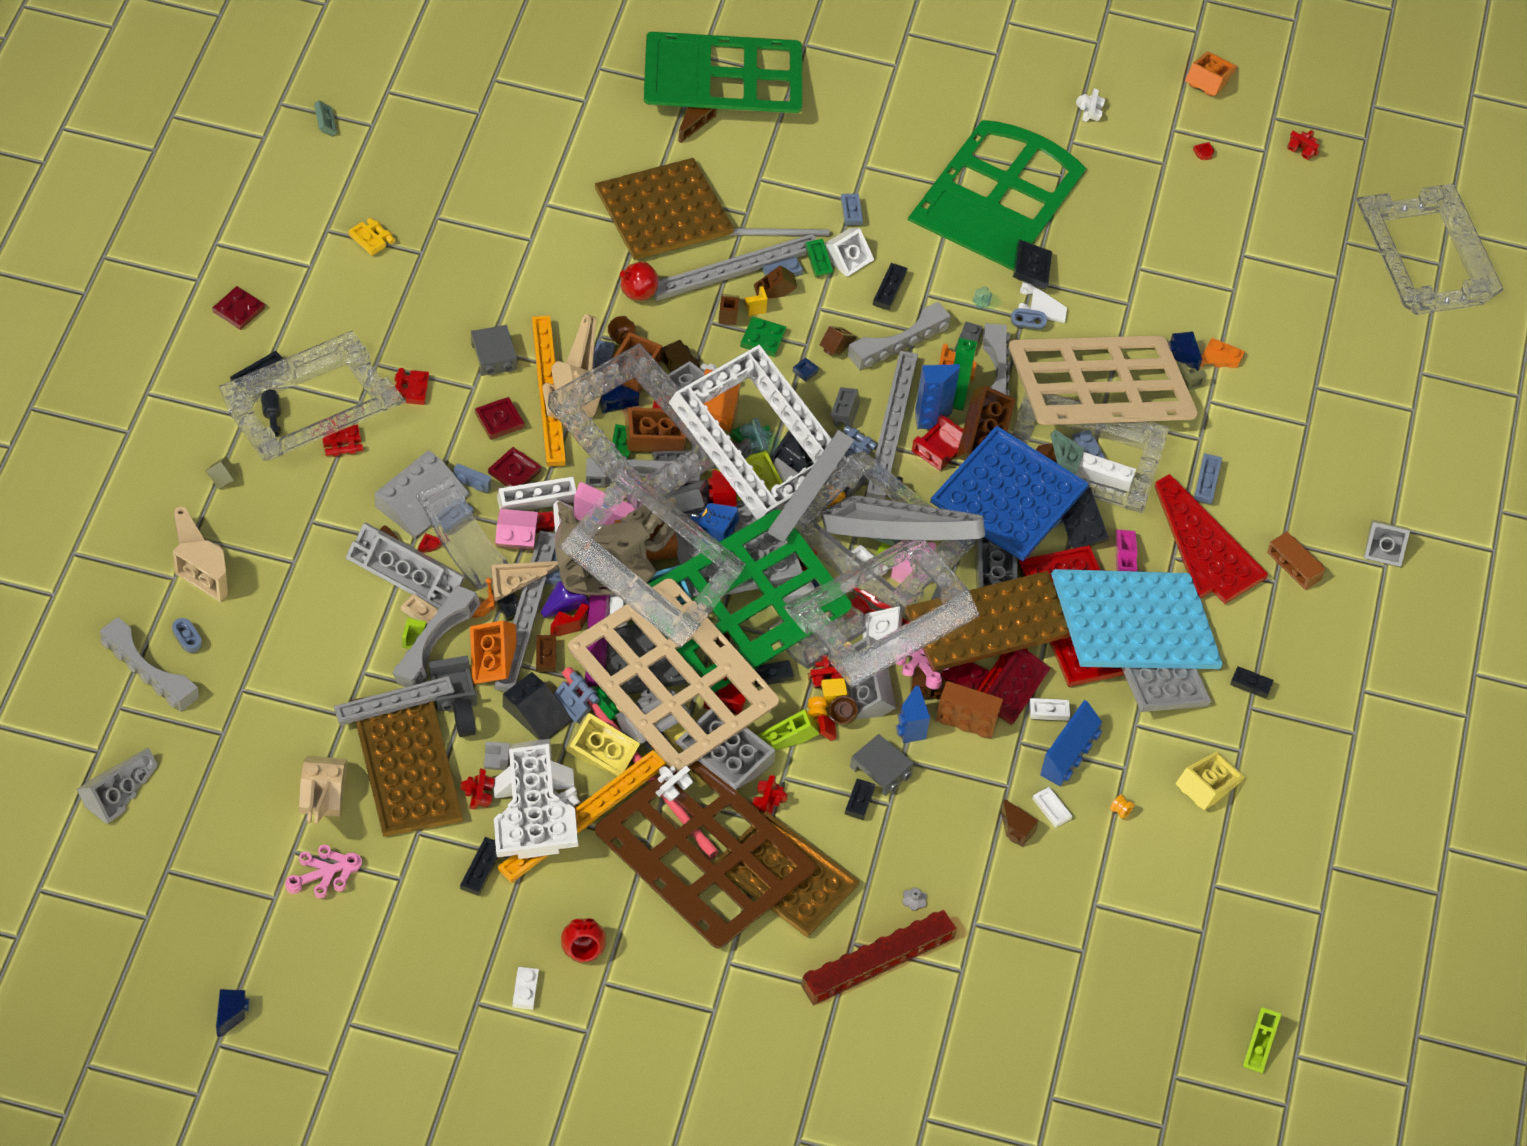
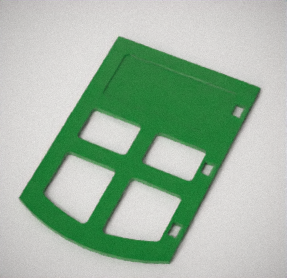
[908,120,1086,271]

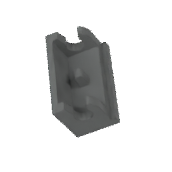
[831,387,860,428]

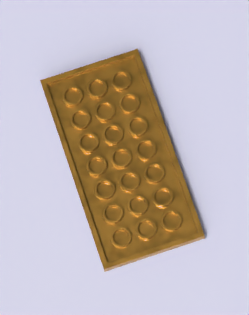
[904,571,1071,672]
[351,696,463,837]

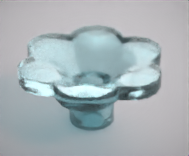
[973,286,992,309]

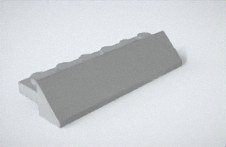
[345,523,466,609]

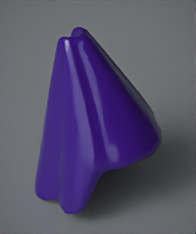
[541,581,589,618]

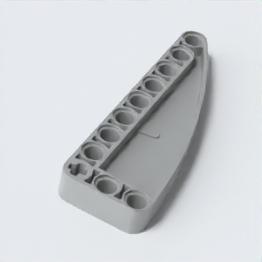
[822,496,985,540]

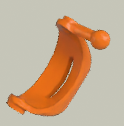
[472,578,495,618]

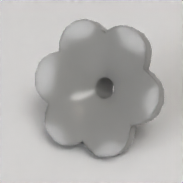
[903,888,927,911]

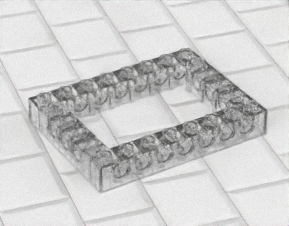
[548,343,716,510]

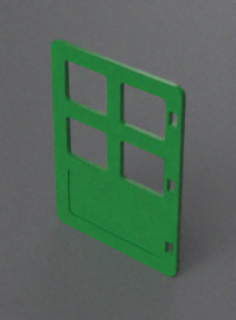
[643,32,802,113]

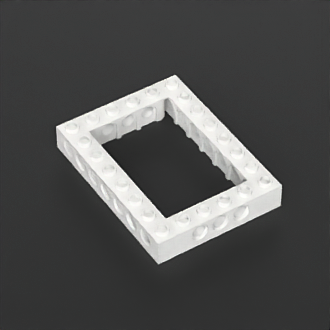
[669,345,849,520]

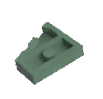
[1050,430,1084,474]

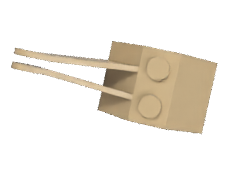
[551,314,603,421]
[173,507,228,602]
[299,756,347,824]

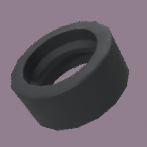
[453,698,476,737]

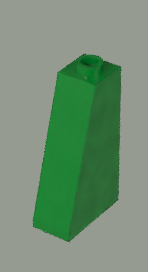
[952,338,977,411]

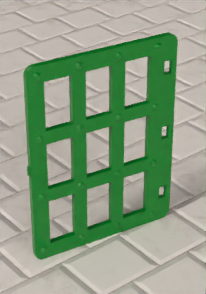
[637,510,852,693]

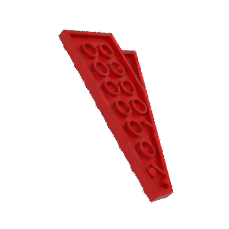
[1154,474,1268,604]

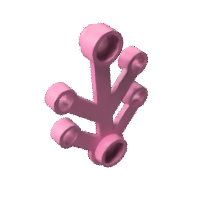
[894,639,949,689]
[285,845,362,899]

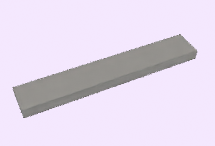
[334,676,455,726]

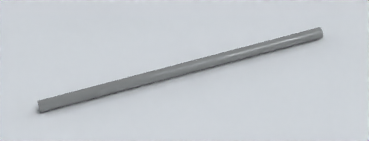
[729,228,829,236]

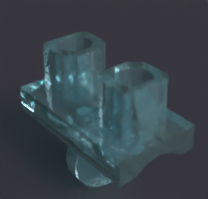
[740,418,772,454]

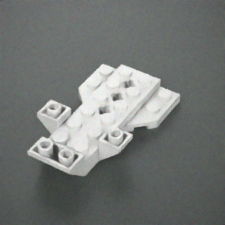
[494,739,579,859]

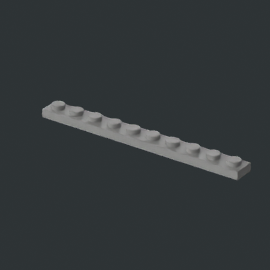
[654,234,817,301]
[866,350,918,500]
[495,530,556,692]

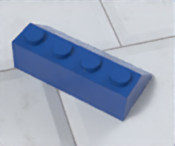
[915,364,960,429]
[1040,700,1102,787]

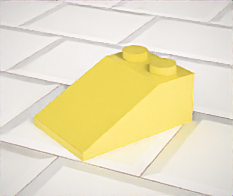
[565,713,640,776]
[1176,751,1245,810]

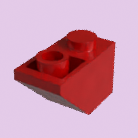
[709,469,737,507]

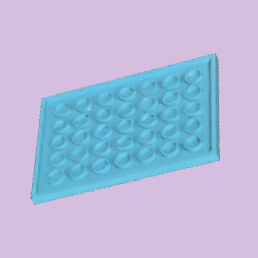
[1051,569,1223,669]

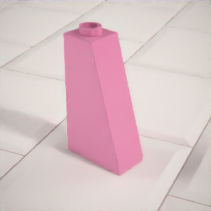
[574,482,639,526]

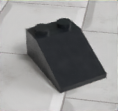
[503,672,572,740]

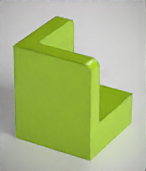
[402,618,427,649]

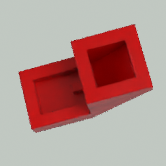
[550,603,589,637]

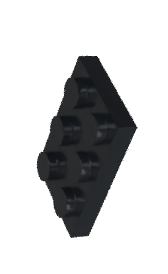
[1013,239,1052,289]
[1061,487,1109,549]

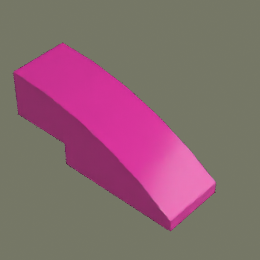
[1116,529,1138,572]

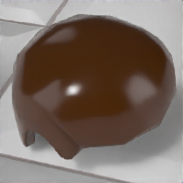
[608,316,637,345]
[829,695,859,726]

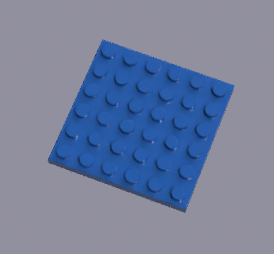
[930,426,1089,561]

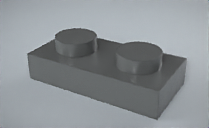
[954,321,983,352]

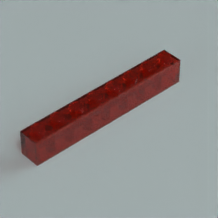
[801,910,957,1006]

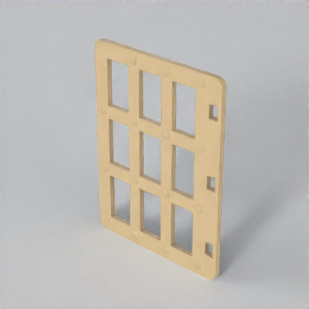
[1009,336,1198,425]
[568,579,779,772]

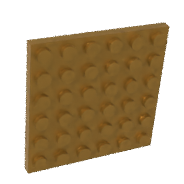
[595,157,734,260]

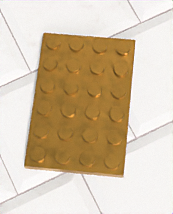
[714,811,859,938]

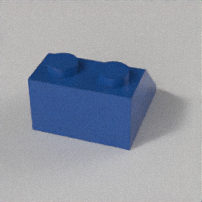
[896,686,930,744]

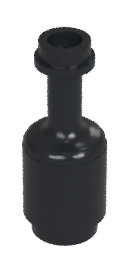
[261,390,282,437]

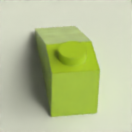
[757,709,820,750]
[1243,1007,1281,1073]

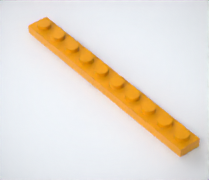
[532,316,566,466]
[498,750,666,884]

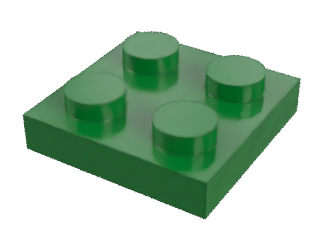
[740,316,787,357]

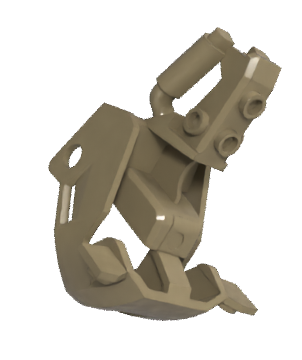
[555,495,680,600]

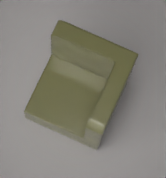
[1180,363,1207,391]
[206,456,239,489]

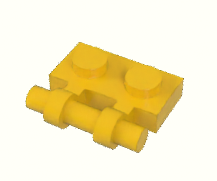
[348,218,395,256]

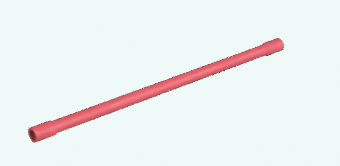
[562,667,719,859]

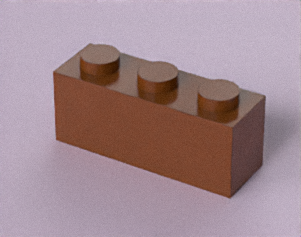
[1267,531,1325,590]

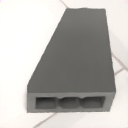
[660,479,710,515]

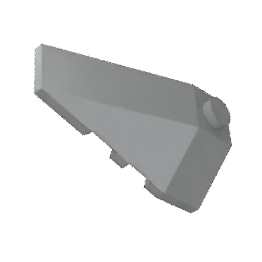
[77,748,158,823]

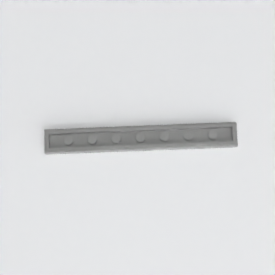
[767,430,854,543]

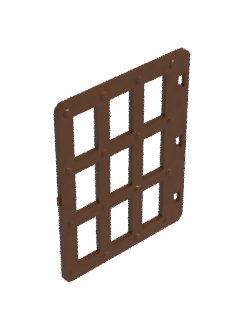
[595,760,815,949]

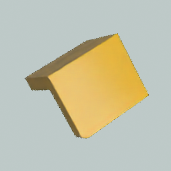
[744,286,768,316]
[821,678,847,707]

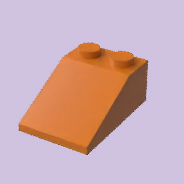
[1185,51,1238,96]
[703,369,741,432]
[470,621,517,685]

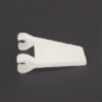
[1018,282,1067,323]

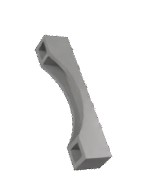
[848,302,951,370]
[983,323,1010,396]
[586,457,700,489]
[393,585,481,687]
[100,617,199,712]

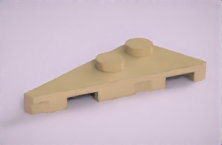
[491,561,559,601]

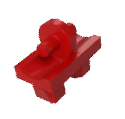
[1287,130,1319,160]
[807,655,846,688]
[460,768,495,810]
[752,775,788,815]

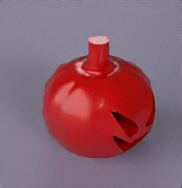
[620,261,659,302]
[561,918,606,963]

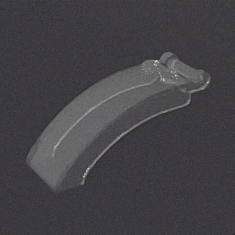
[416,477,508,590]

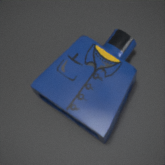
[691,503,739,543]

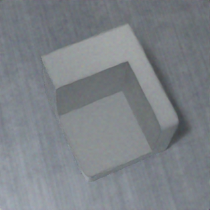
[484,741,510,770]

